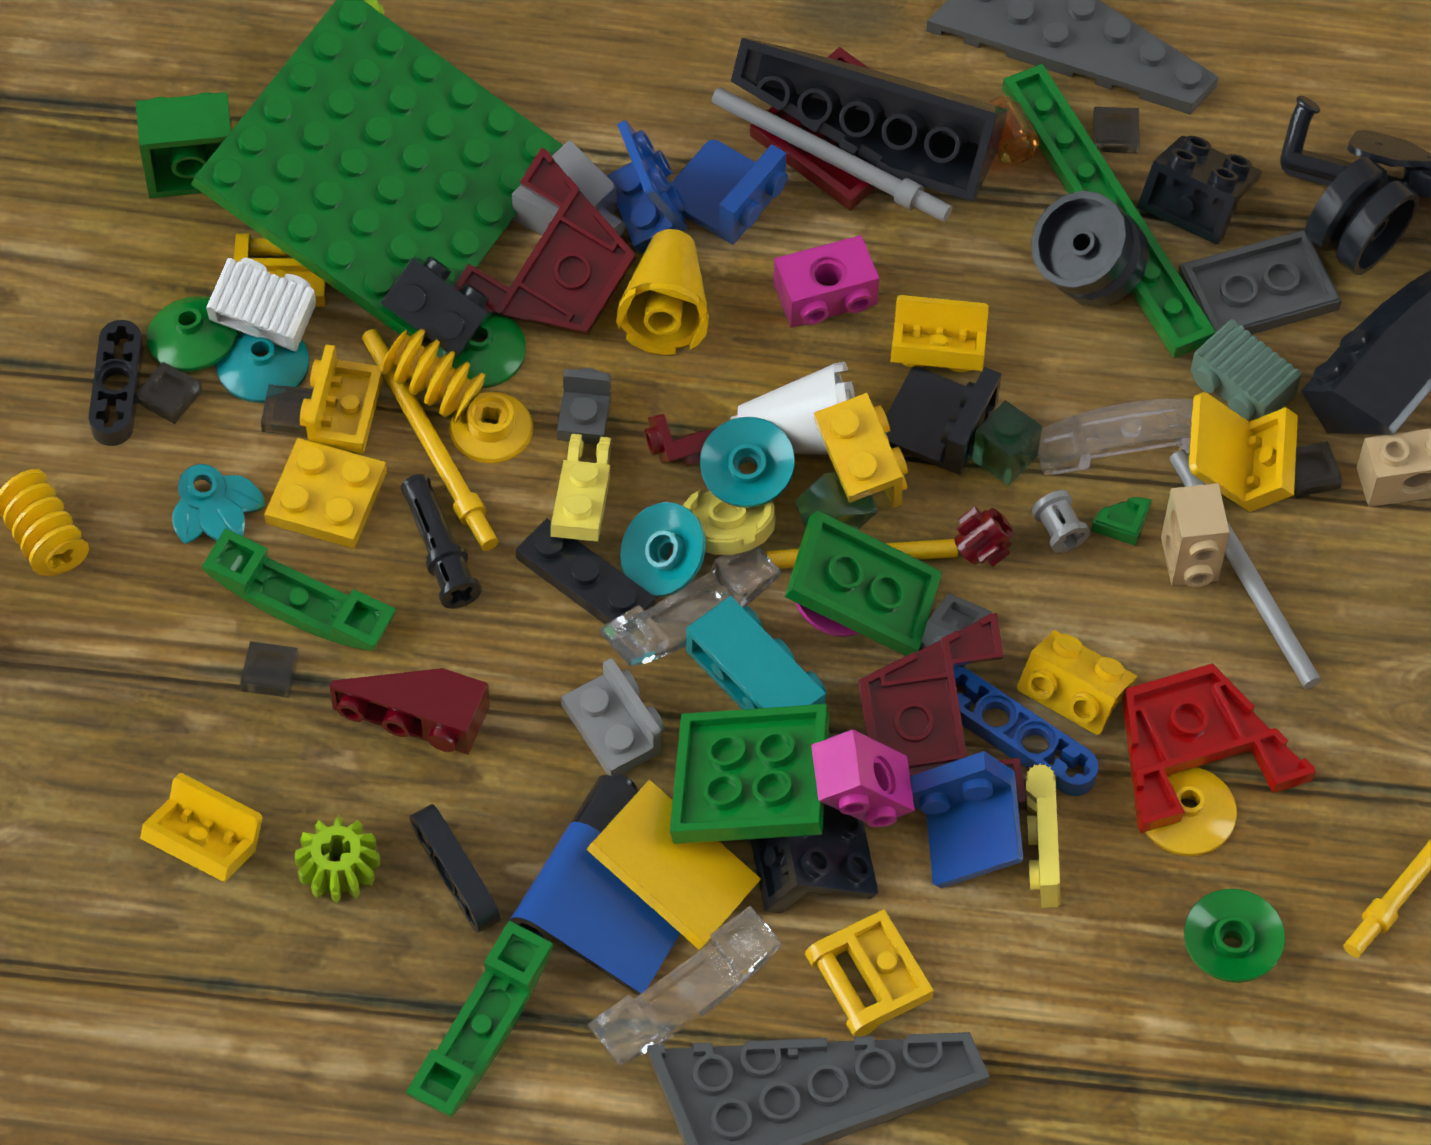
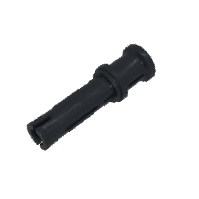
[401,474,482,609]

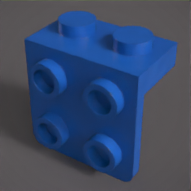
[670,140,788,245]

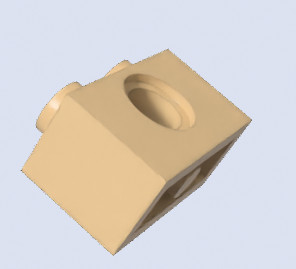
[1356,428,1431,507]

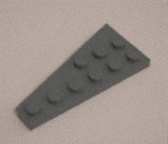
[926,0,1218,114]
[647,1032,990,1145]

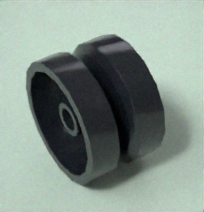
[1305,157,1420,275]
[1031,191,1149,307]

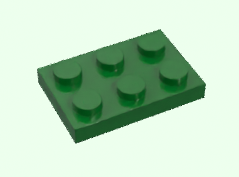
[784,510,942,656]

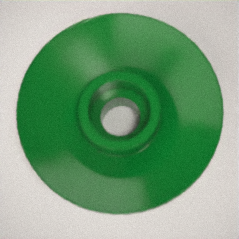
[146,296,239,372]
[437,313,526,389]
[1184,889,1285,983]

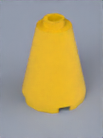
[616,229,709,355]

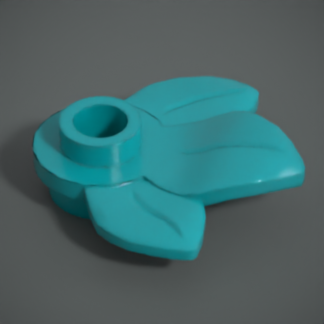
[172,464,265,544]

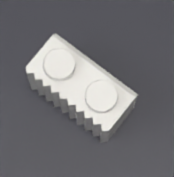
[206,258,316,352]

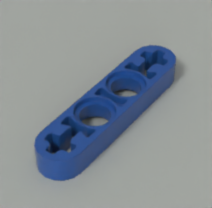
[953,666,1098,796]

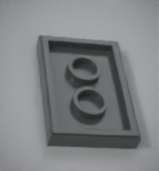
[1178,230,1341,335]

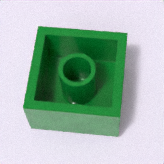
[136,92,233,199]

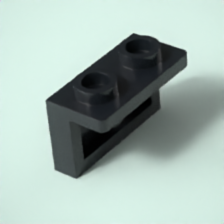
[381,256,494,358]

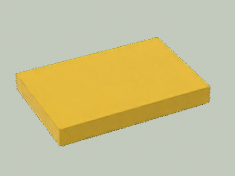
[586,779,761,950]

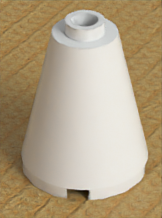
[730,362,855,455]

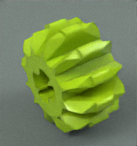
[294,815,381,904]

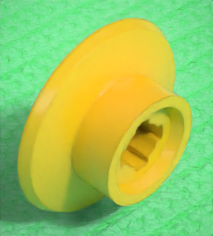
[449,392,533,463]

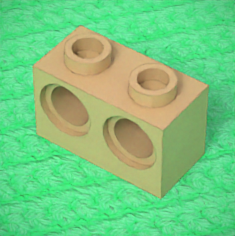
[1161,483,1230,587]

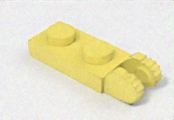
[551,434,612,542]
[1026,763,1061,908]

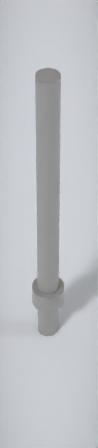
[711,87,952,222]
[1169,449,1321,689]

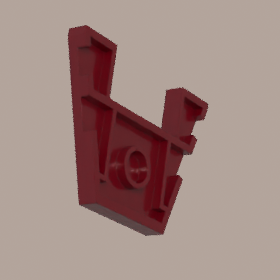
[456,147,636,335]
[858,613,1026,804]

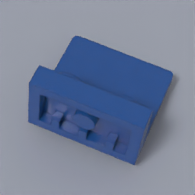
[607,120,688,254]
[910,751,1023,888]

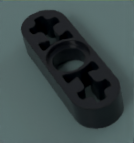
[89,320,144,446]
[409,804,501,933]

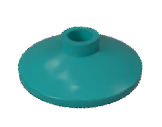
[216,331,309,403]
[700,417,795,508]
[620,502,706,597]

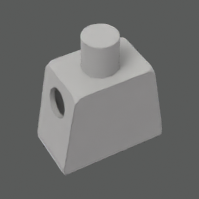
[512,141,625,237]

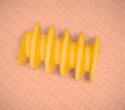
[379,329,486,424]
[0,469,89,577]

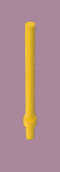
[362,329,499,551]
[1343,839,1431,958]

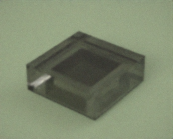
[1093,107,1140,153]
[135,362,202,424]
[261,384,313,437]
[1294,441,1343,498]
[240,641,299,698]

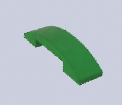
[202,528,396,651]
[406,921,554,1118]

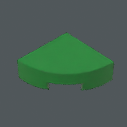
[1091,497,1152,546]

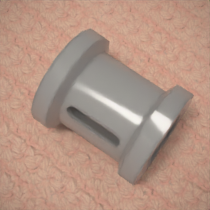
[1031,490,1091,553]

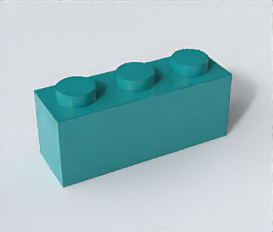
[686,595,826,709]

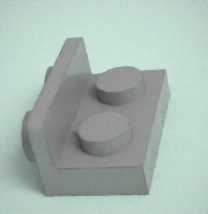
[561,658,665,776]

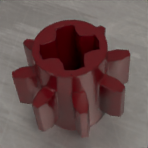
[954,506,1014,567]

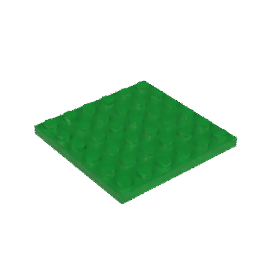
[191,0,563,339]

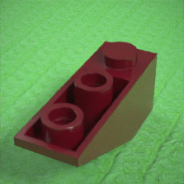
[330,668,490,755]

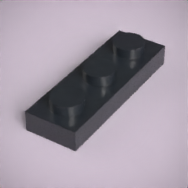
[516,518,656,639]

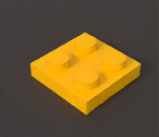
[264,438,387,549]

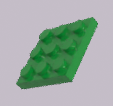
[670,704,830,844]

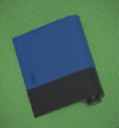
[510,773,680,997]

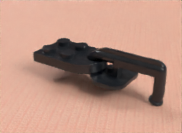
[1280,95,1431,198]

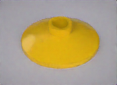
[1145,767,1237,856]

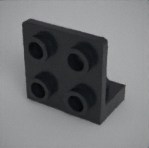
[1136,136,1262,245]
[886,366,1002,476]
[750,803,878,914]

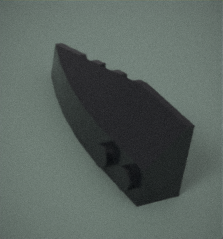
[731,37,1009,201]
[1301,270,1431,435]

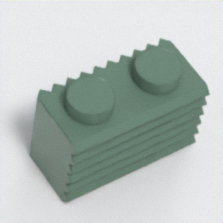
[1190,319,1301,421]

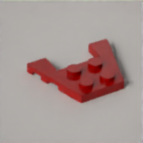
[1122,663,1316,833]

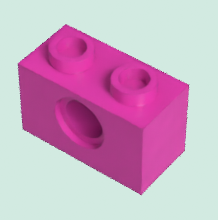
[773,235,879,328]
[811,729,915,827]

